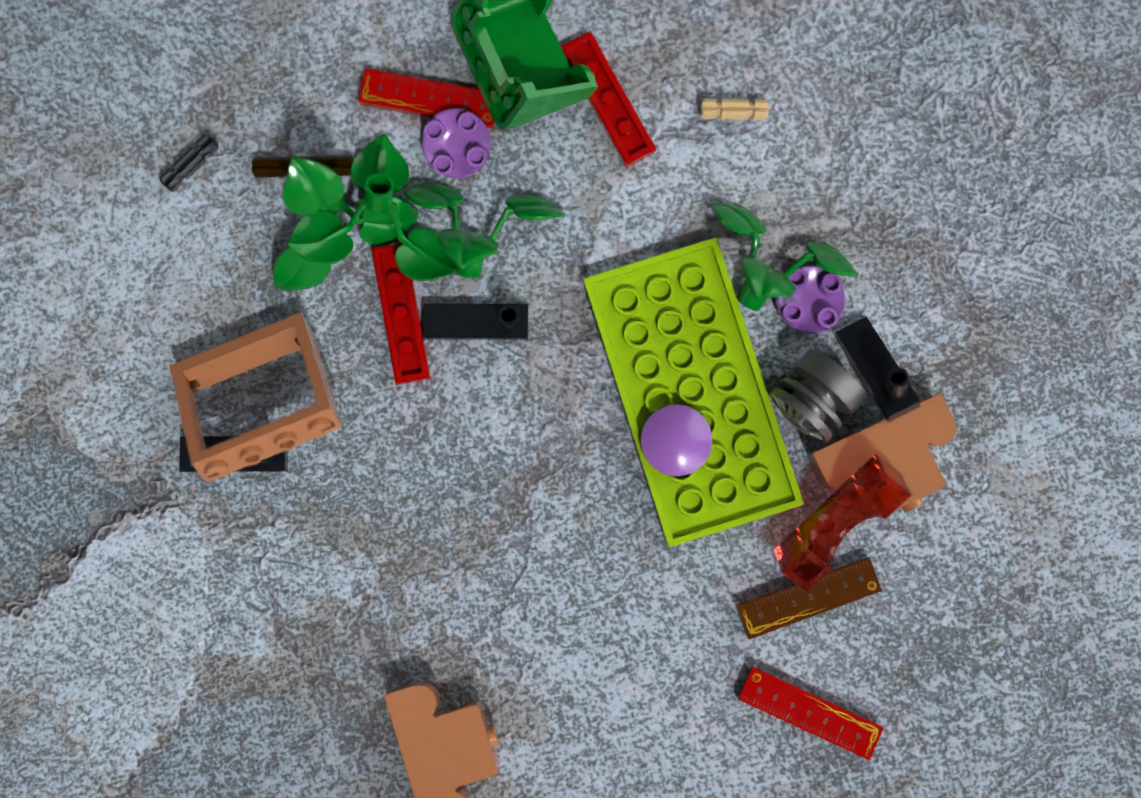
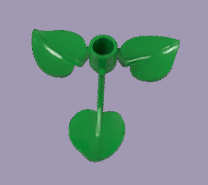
[288,134,456,281]
[273,156,418,290]
[402,183,565,278]
[707,203,859,311]

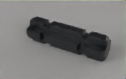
[159,133,219,192]

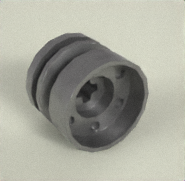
[769,348,867,444]

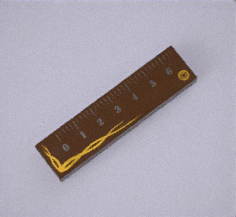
[735,557,882,640]

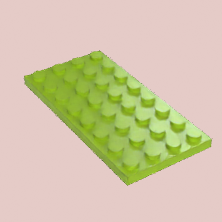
[583,237,804,548]

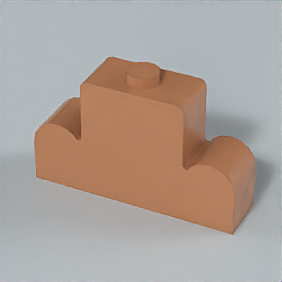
[807,393,956,515]
[384,681,500,798]

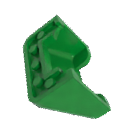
[451,0,598,130]

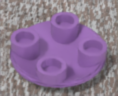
[422,108,491,179]
[776,265,845,334]
[641,405,712,476]

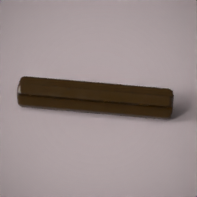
[252,155,354,178]

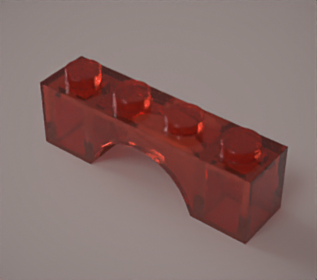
[774,453,912,592]

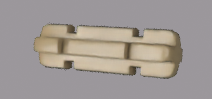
[701,98,769,120]

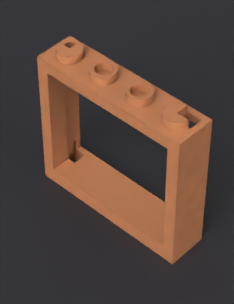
[170,312,342,483]

